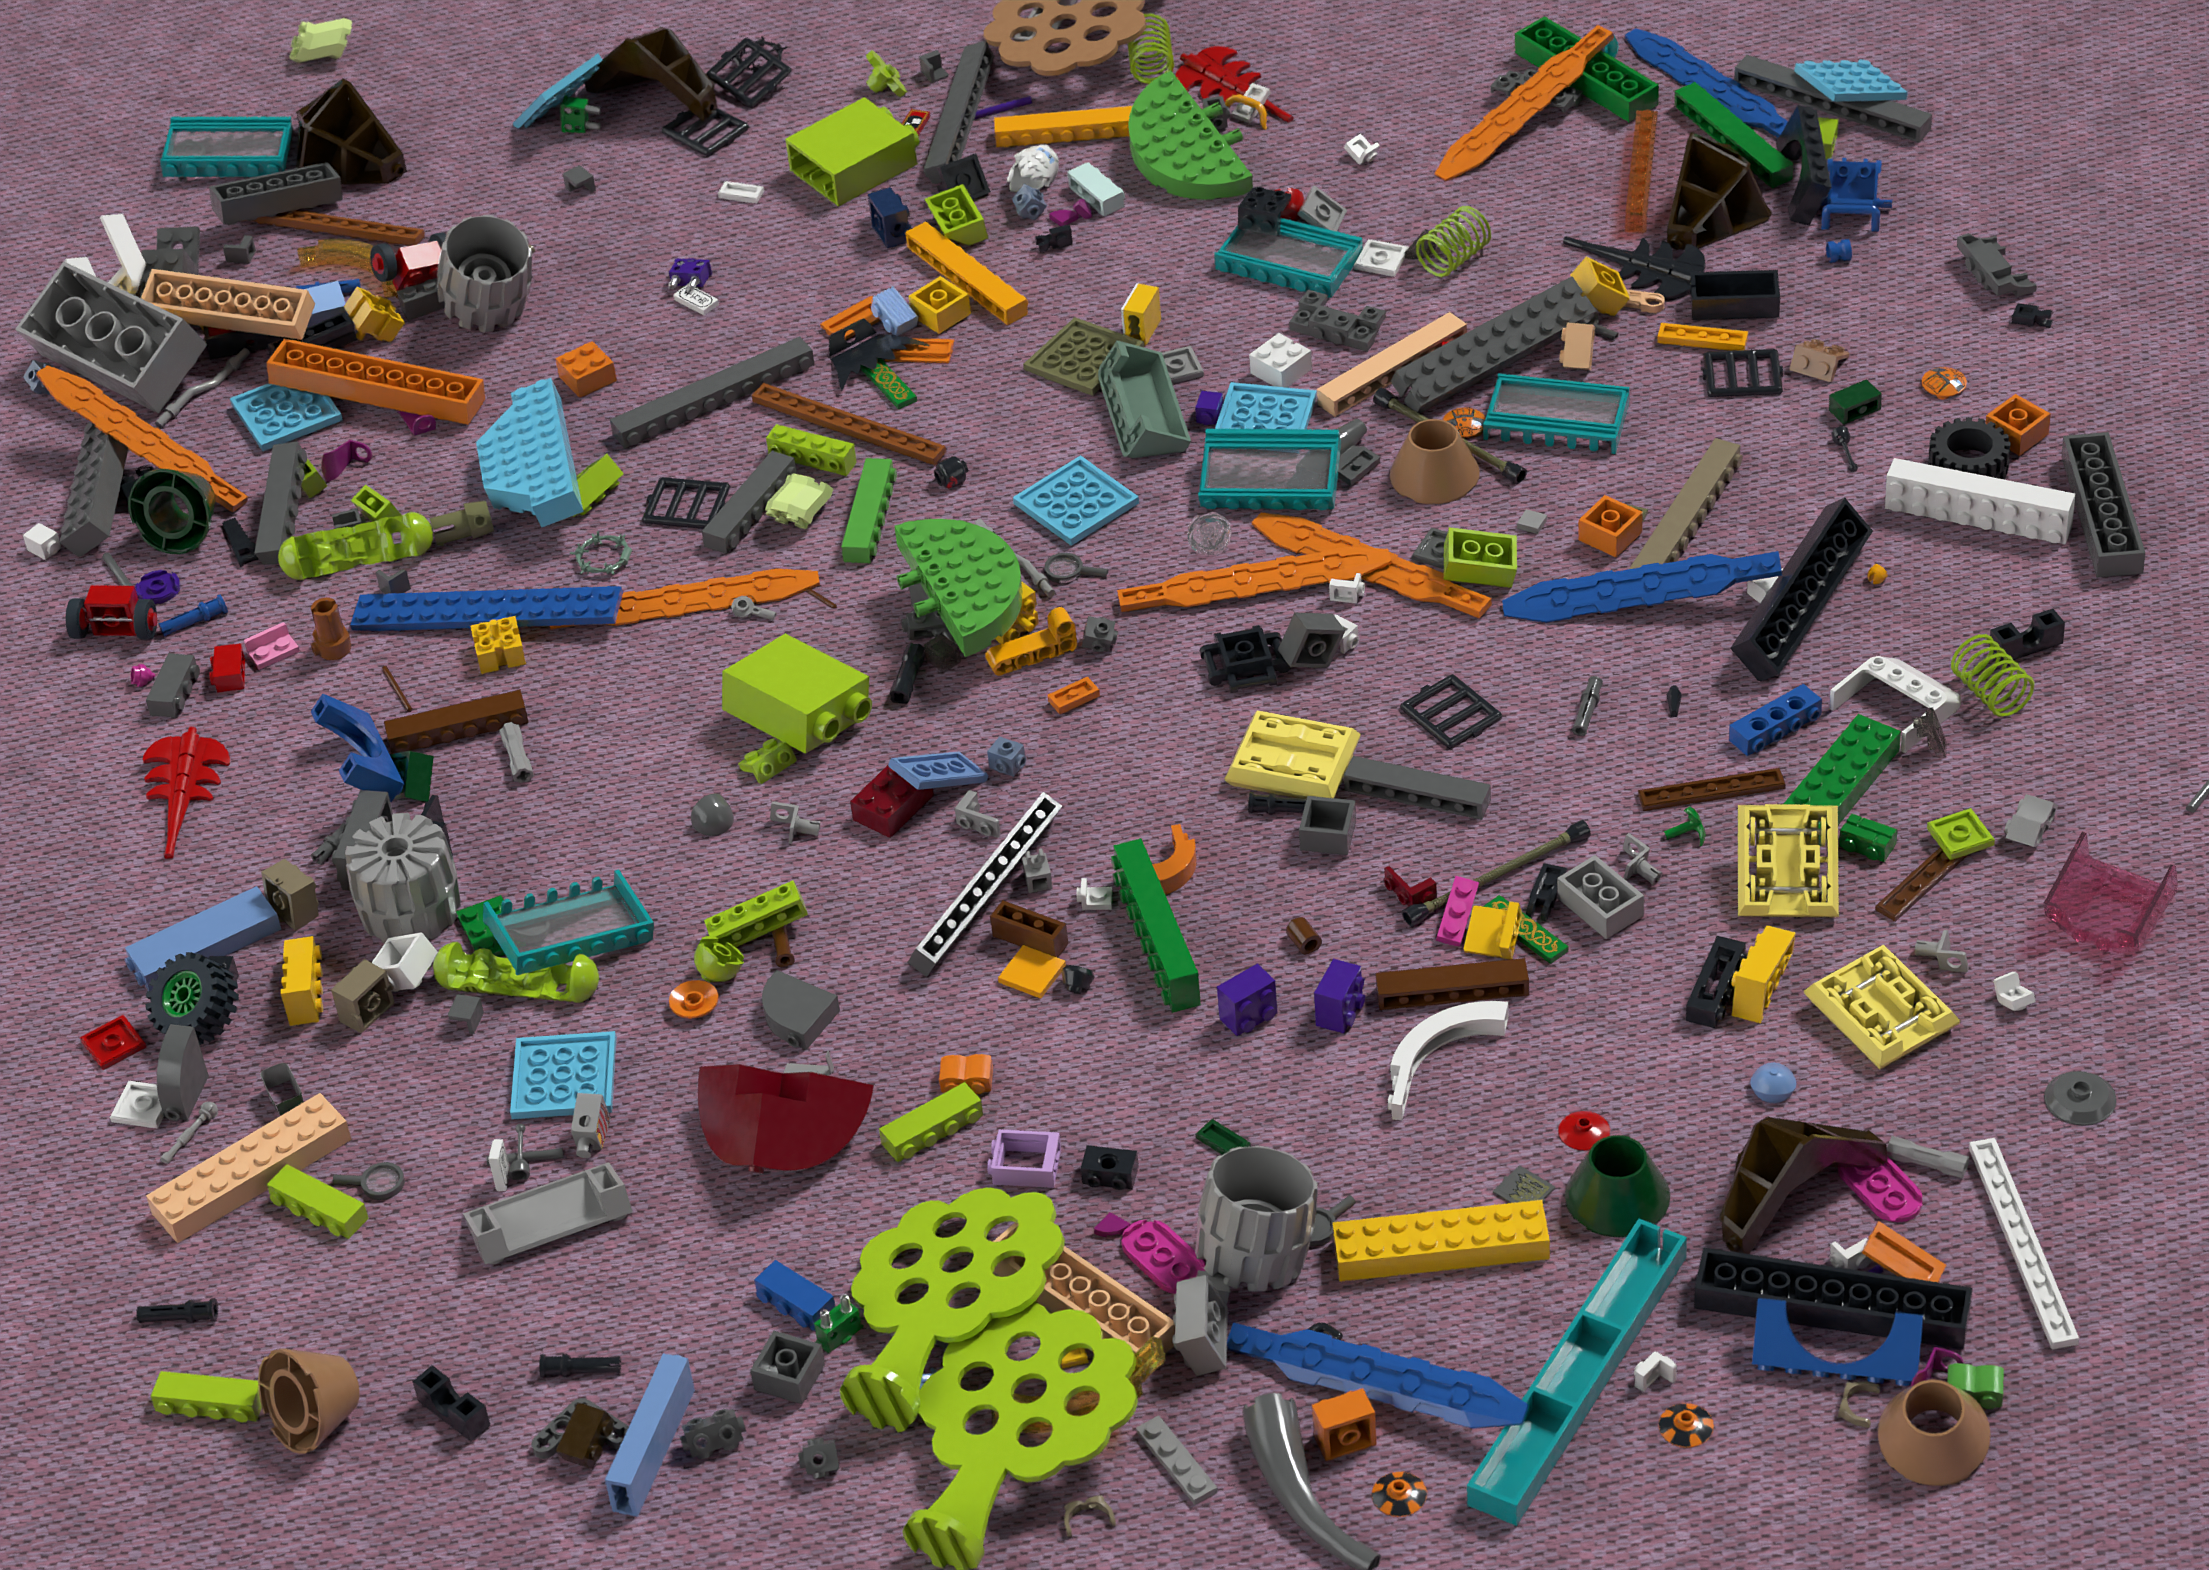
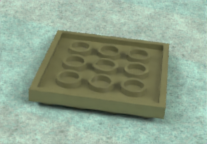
[1023,317,1144,396]

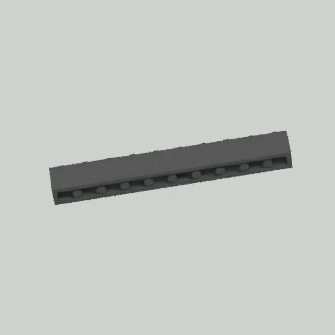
[924,40,994,184]
[1734,55,1932,143]
[610,336,815,448]
[907,792,1062,977]

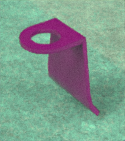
[397,411,436,436]
[321,440,372,483]
[1911,1347,1964,1386]

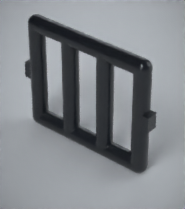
[706,37,792,108]
[661,108,749,156]
[1703,349,1783,397]
[642,477,730,529]
[1400,674,1502,749]

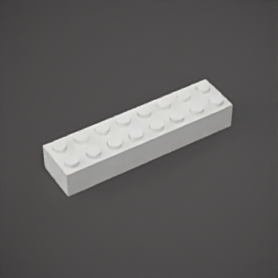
[1885,458,2075,544]

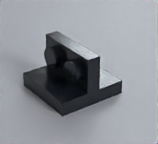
[936,153,991,199]

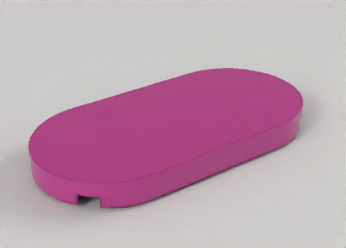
[1838,1156,1922,1222]
[1122,1219,1206,1294]

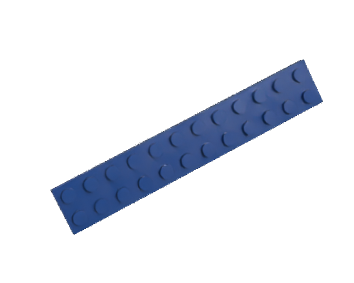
[350,586,623,631]

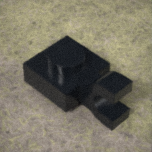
[1035,224,1073,253]
[2012,303,2053,328]

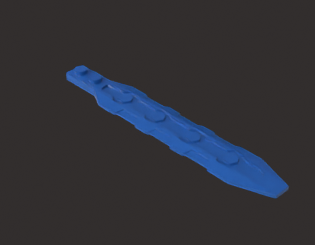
[1625,28,1788,138]
[1502,551,1782,623]
[1227,1322,1529,1429]

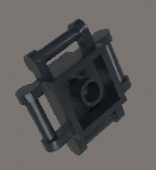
[1199,625,1291,693]

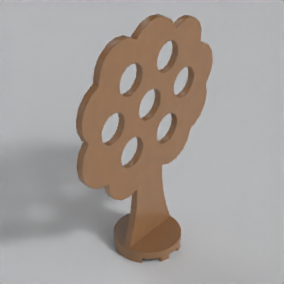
[983,0,1147,76]

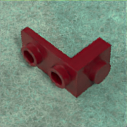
[1383,866,1437,907]

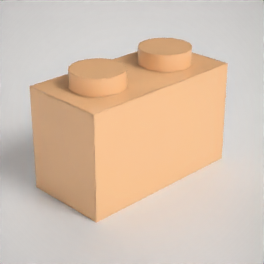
[1560,323,1595,371]

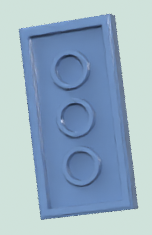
[888,751,989,790]

